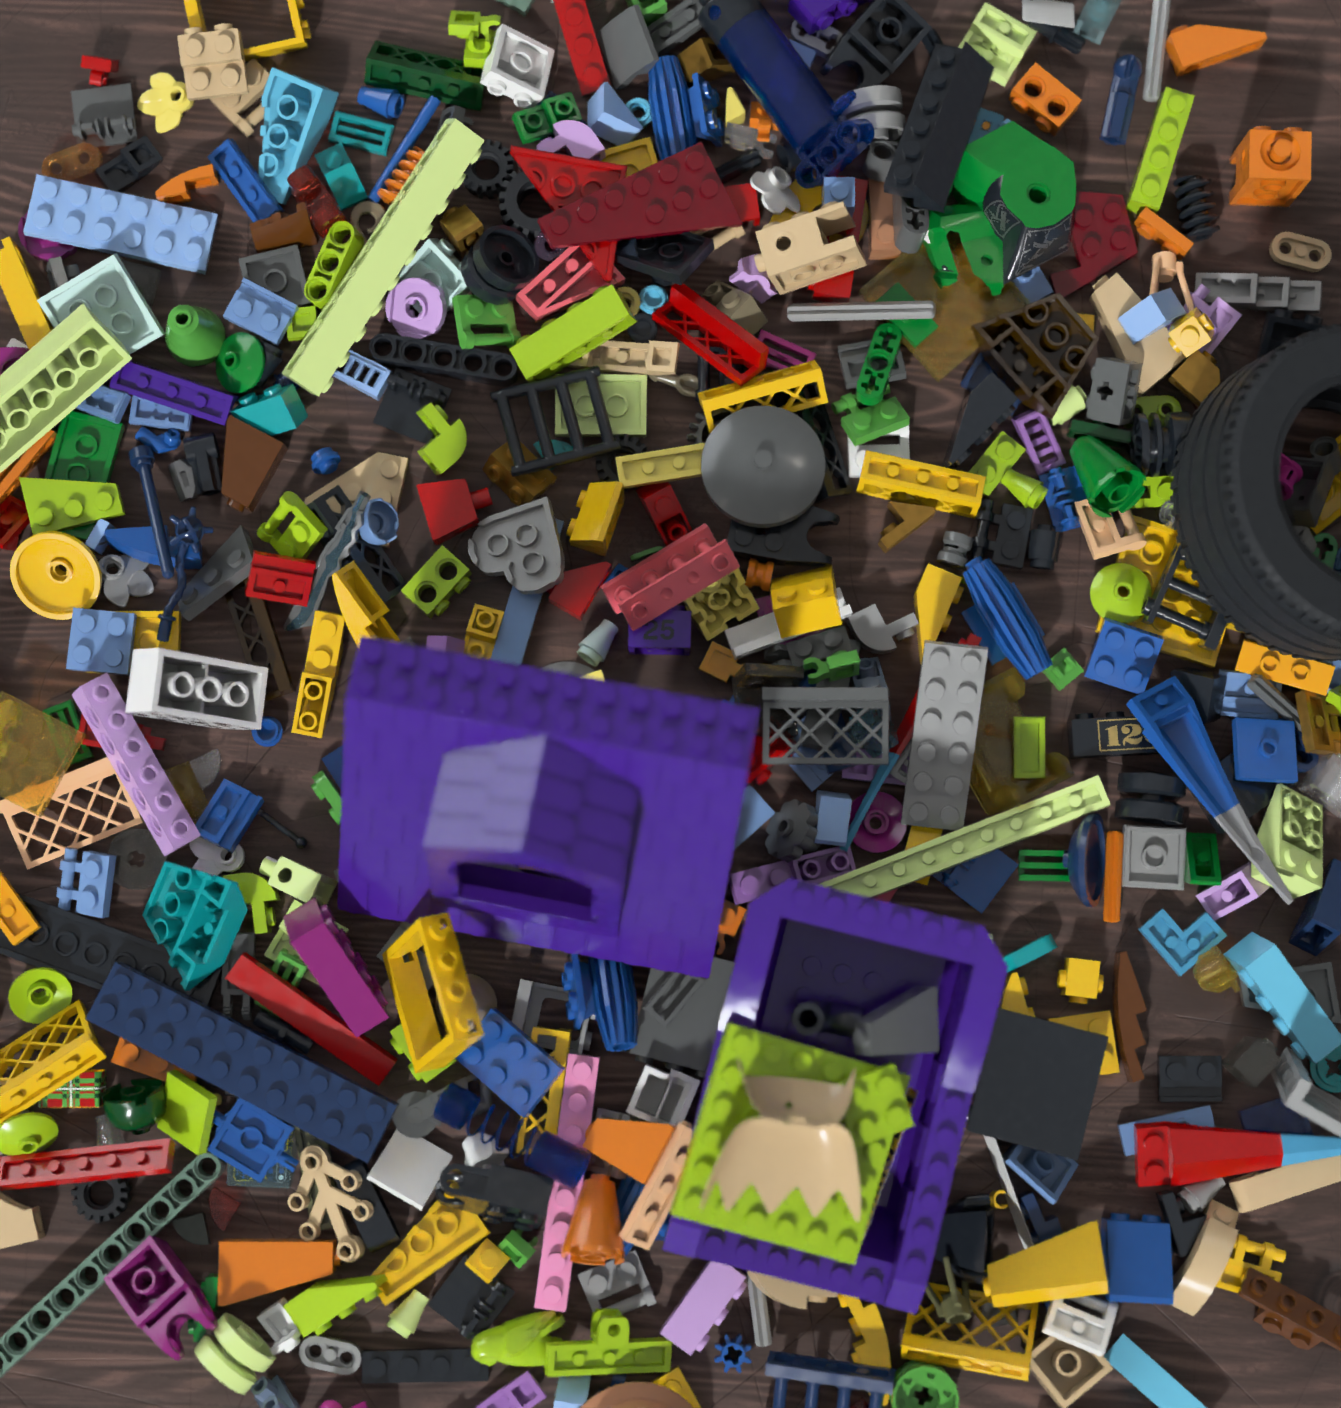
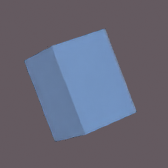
[1002,1143,1079,1205]

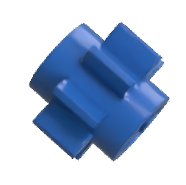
[714,1333,752,1373]

